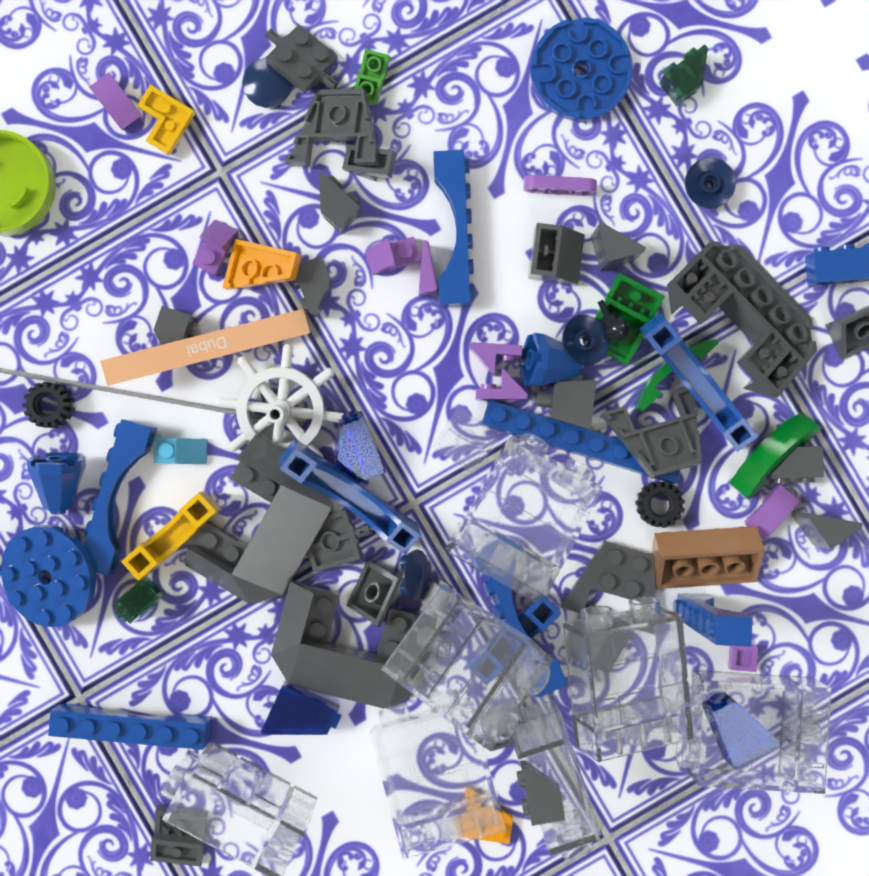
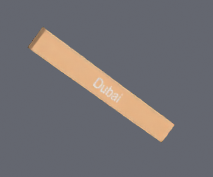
[100,309,310,386]

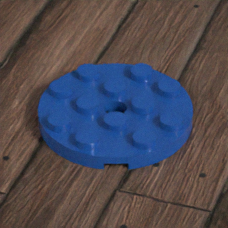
[530,17,633,121]
[0,525,96,627]

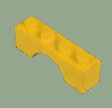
[121,491,222,581]

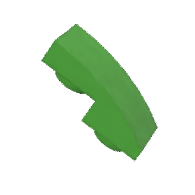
[354,49,391,106]

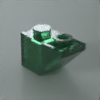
[659,44,708,107]
[112,577,166,624]

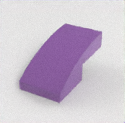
[89,72,142,130]
[744,483,800,540]

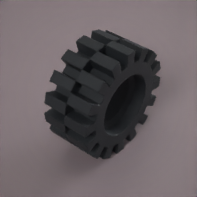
[22,382,75,428]
[635,481,685,528]

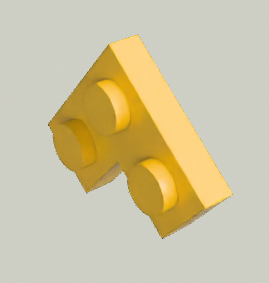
[137,84,196,156]

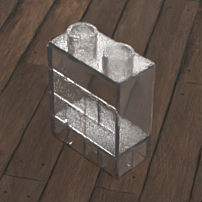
[445,433,603,603]
[381,583,553,752]
[563,596,694,762]
[676,670,831,794]
[369,689,506,860]
[501,692,602,860]
[159,742,318,876]

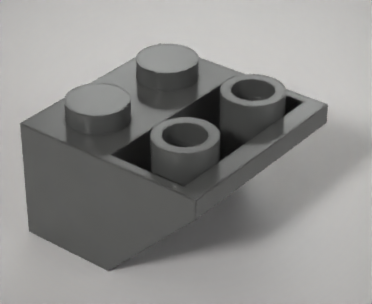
[528,223,585,285]

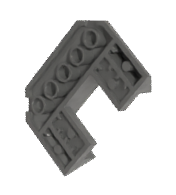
[667,241,817,398]
[185,434,333,604]
[271,581,439,710]

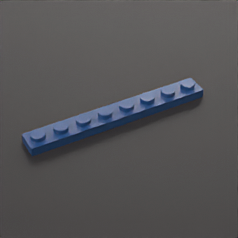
[481,400,680,484]

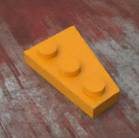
[222,239,302,290]

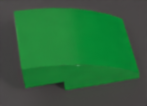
[582,272,665,365]

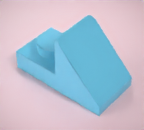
[154,438,208,464]

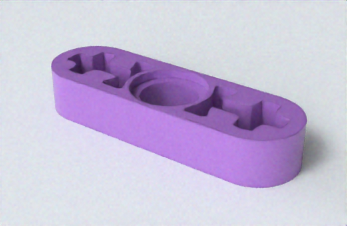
[523,175,597,196]

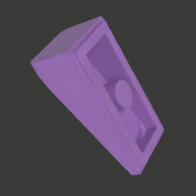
[418,240,438,297]

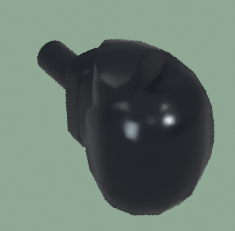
[597,299,629,343]

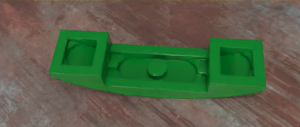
[634,339,719,412]
[730,413,821,500]

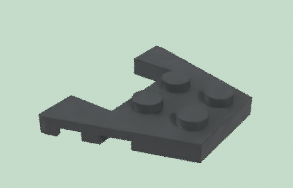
[285,88,380,166]
[602,388,701,479]
[560,540,658,635]

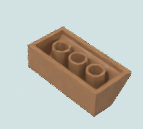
[652,526,765,589]

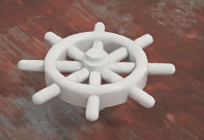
[215,344,347,458]

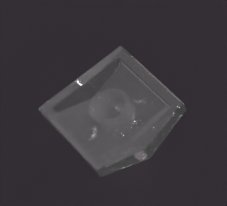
[432,405,501,475]

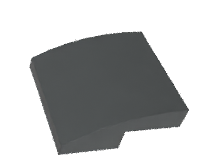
[150,805,208,867]

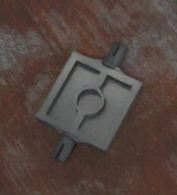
[265,24,339,94]
[306,509,373,572]

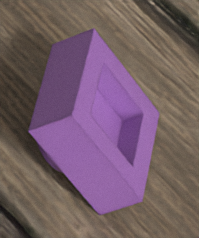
[728,645,758,672]

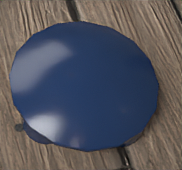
[242,58,293,109]
[400,549,430,601]

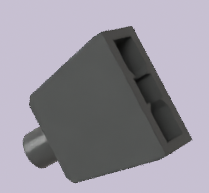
[535,380,597,430]

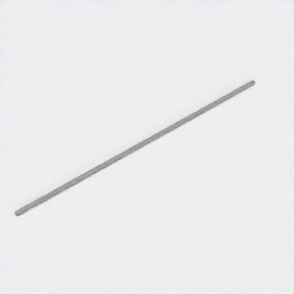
[0,368,304,427]

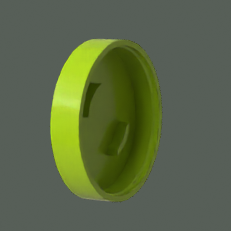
[0,130,56,236]

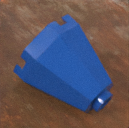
[520,333,585,387]
[27,452,86,515]

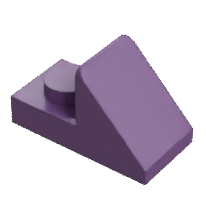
[192,220,238,276]
[365,236,420,275]
[470,342,522,376]
[475,368,527,400]

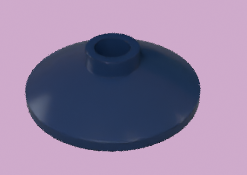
[685,157,736,209]
[562,314,609,366]

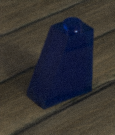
[336,410,386,483]
[260,680,342,735]
[701,692,782,769]

